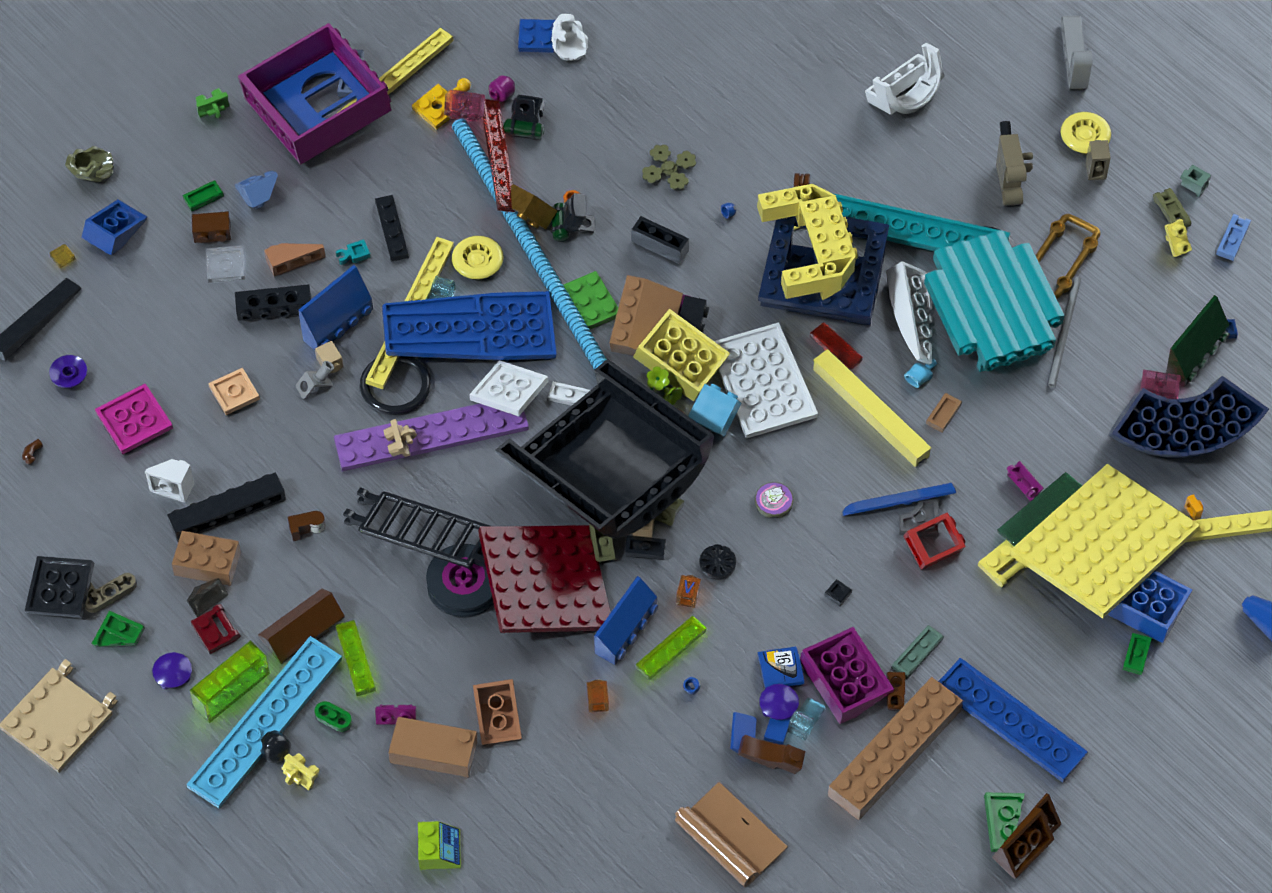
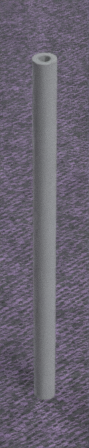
[1048,277,1081,388]

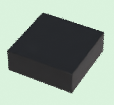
[824,579,852,606]

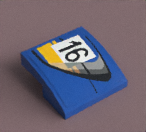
[757,646,804,689]

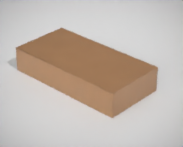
[926,393,962,433]

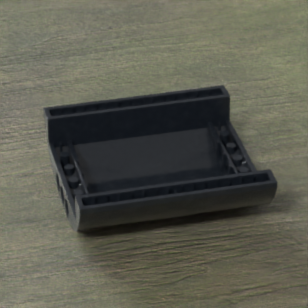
[495,359,714,538]

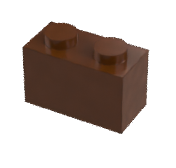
[192,211,231,243]

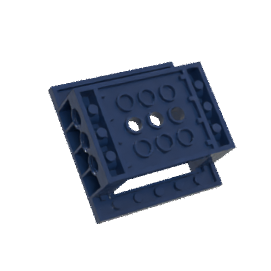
[758,216,889,326]

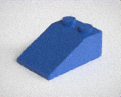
[81,199,147,255]

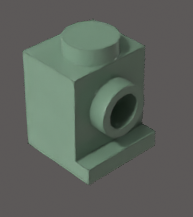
[1180,164,1211,197]

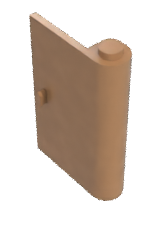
[675,782,788,887]

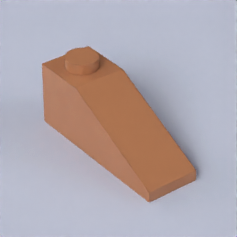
[264,243,325,277]

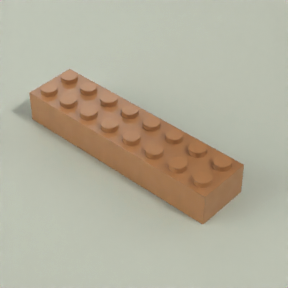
[828,677,963,820]

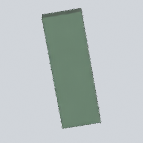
[891,625,944,679]

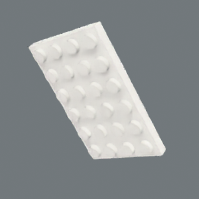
[714,322,818,439]

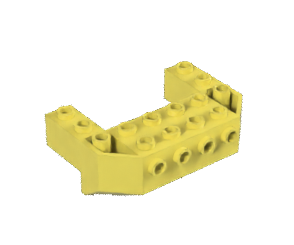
[757,184,858,300]

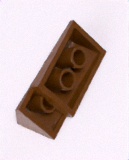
[258,588,345,664]
[992,793,1061,879]

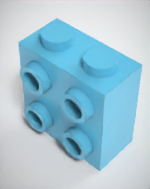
[688,384,742,437]

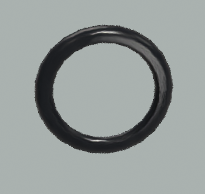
[360,356,431,415]

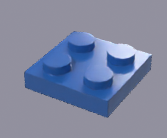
[518,19,555,53]

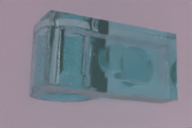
[429,275,456,299]
[788,697,825,740]

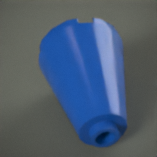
[1242,595,1272,642]

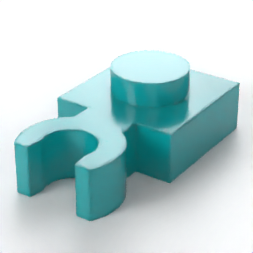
[336,239,371,265]

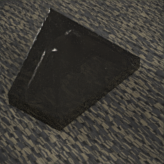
[186,578,229,617]

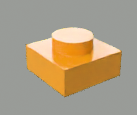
[1184,494,1203,520]

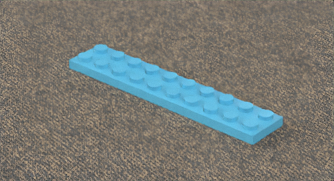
[187,636,342,809]

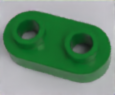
[314,701,352,732]

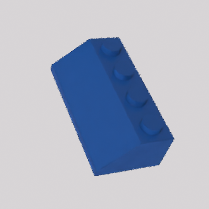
[594,576,658,665]

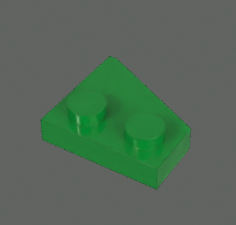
[91,611,145,647]

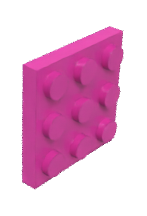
[95,383,173,455]

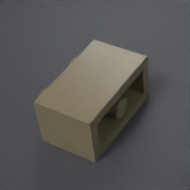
[1085,140,1111,180]

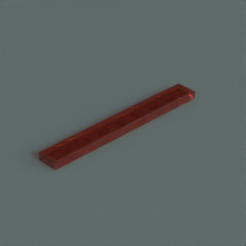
[480,99,515,212]

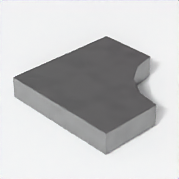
[899,499,939,536]

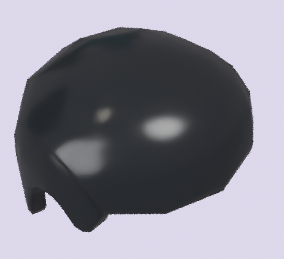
[260,730,291,764]

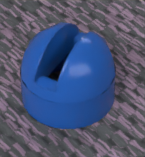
[721,203,737,219]
[683,677,700,694]

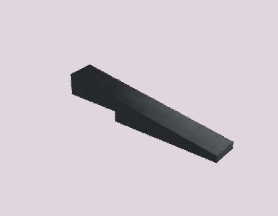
[0,278,81,361]

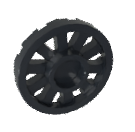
[699,544,736,579]

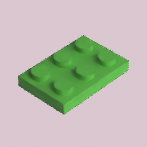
[563,271,618,330]

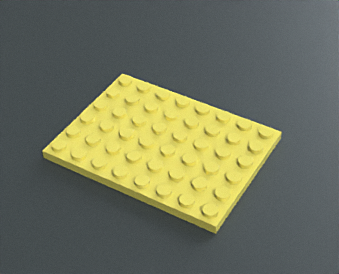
[1010,464,1200,619]

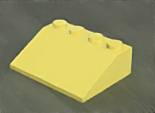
[633,309,730,402]

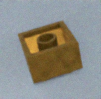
[511,184,557,229]

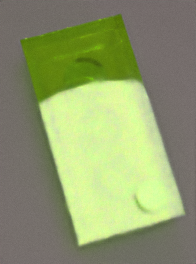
[189,640,270,723]

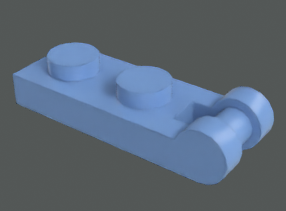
[1216,214,1251,261]

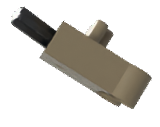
[996,121,1033,206]

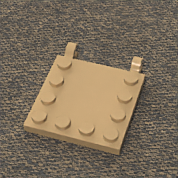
[0,659,118,773]

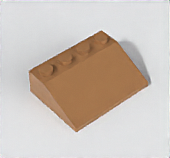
[609,275,683,356]

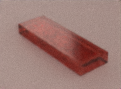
[810,322,863,370]

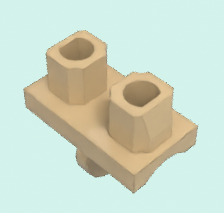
[383,419,417,457]

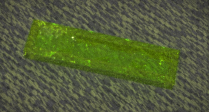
[636,615,706,680]
[335,620,376,696]

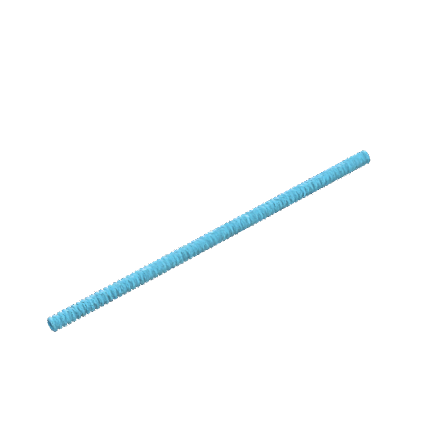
[452,118,607,369]

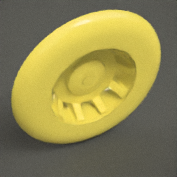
[1060,112,1111,153]
[452,236,504,279]

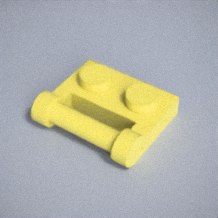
[978,540,1027,587]

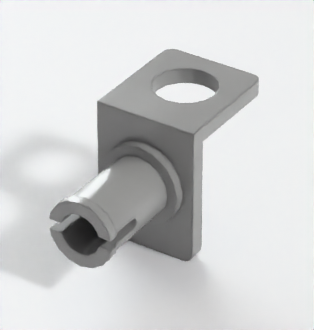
[296,361,334,399]

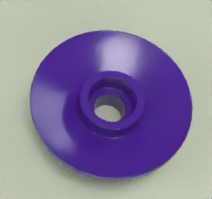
[49,355,87,388]

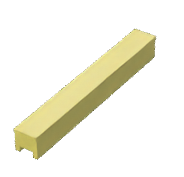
[813,349,931,467]

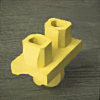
[1164,219,1192,257]
[282,753,320,791]

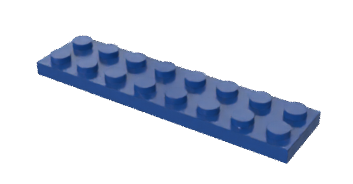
[938,658,1088,783]

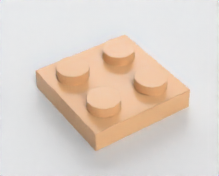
[208,367,260,415]

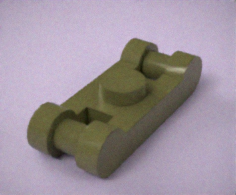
[1153,188,1192,227]

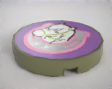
[755,482,794,518]

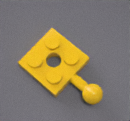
[412,78,471,130]

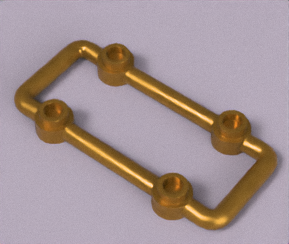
[1035,214,1101,299]

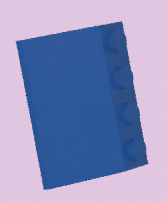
[298,265,373,350]
[1107,571,1192,643]

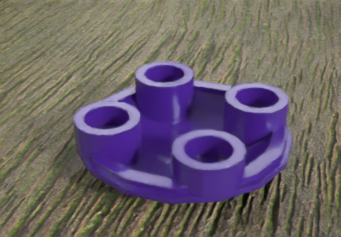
[152,652,192,689]
[759,684,799,720]

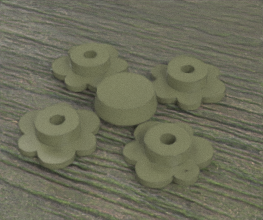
[642,145,696,190]

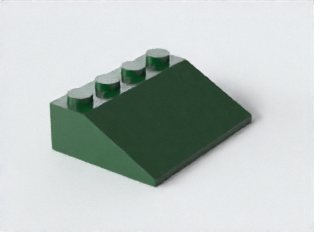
[1166,295,1230,387]

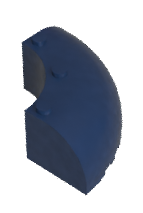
[1108,376,1269,458]

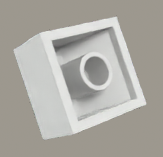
[145,459,194,503]

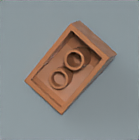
[473,679,522,745]

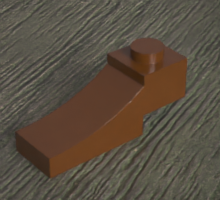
[738,735,806,774]

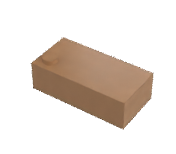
[388,717,477,778]

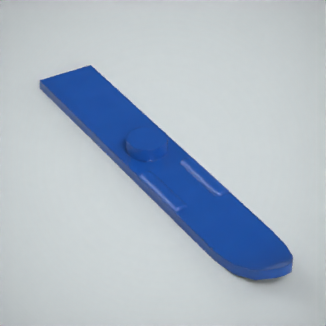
[842,483,956,516]

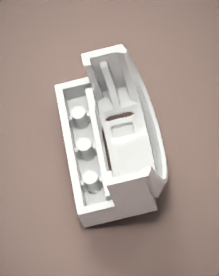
[865,43,944,115]

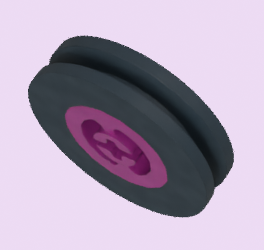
[426,544,494,617]

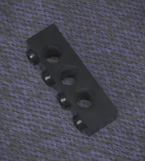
[235,284,311,321]

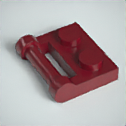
[191,604,241,654]

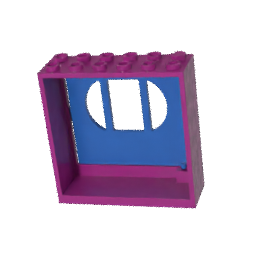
[238,23,392,165]

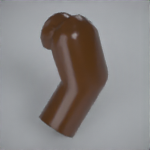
[22,439,43,465]

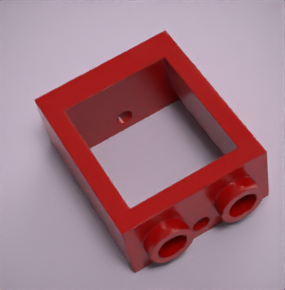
[903,512,966,570]

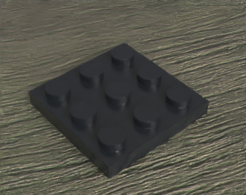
[25,556,95,618]

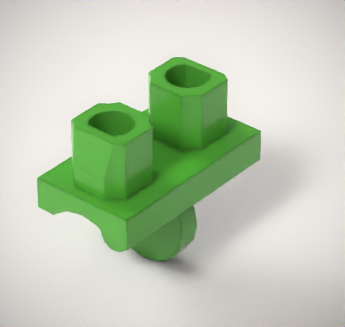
[196,88,230,119]

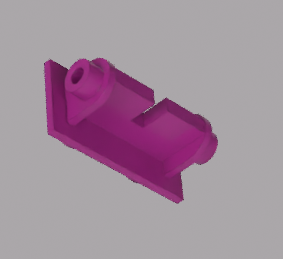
[1006,461,1044,502]
[375,704,416,724]

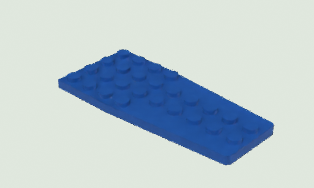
[382,291,557,360]

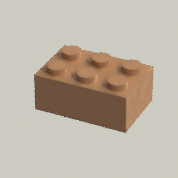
[172,531,241,586]

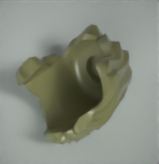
[65,146,114,182]

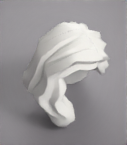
[551,14,588,61]

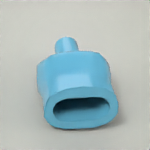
[904,359,937,388]

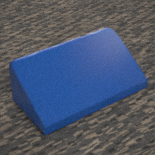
[730,712,757,753]

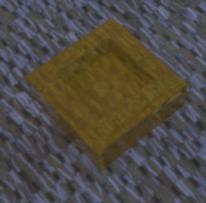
[49,244,75,268]

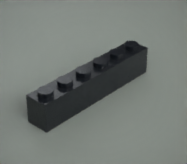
[167,472,286,542]

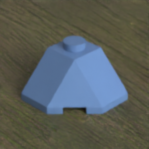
[235,170,278,209]

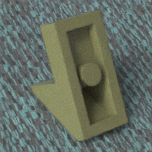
[589,524,615,562]

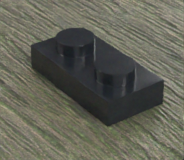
[625,535,666,560]

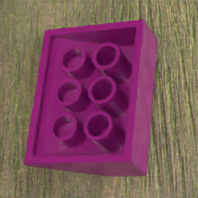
[800,627,894,724]

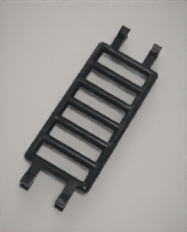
[343,487,490,570]

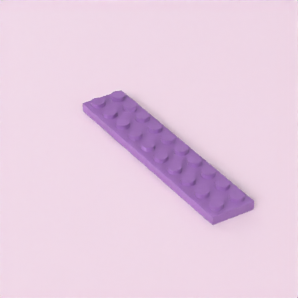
[334,404,529,472]

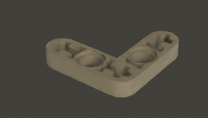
[85,573,137,613]

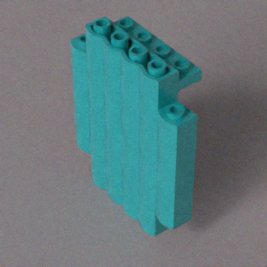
[924,230,1065,372]

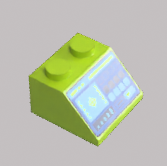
[418,821,461,870]

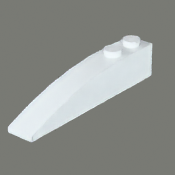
[886,261,932,365]

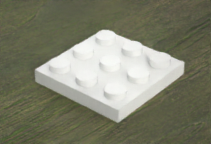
[469,360,548,416]

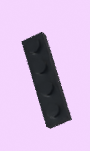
[375,195,409,262]

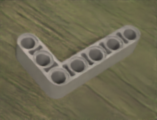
[1061,15,1092,89]

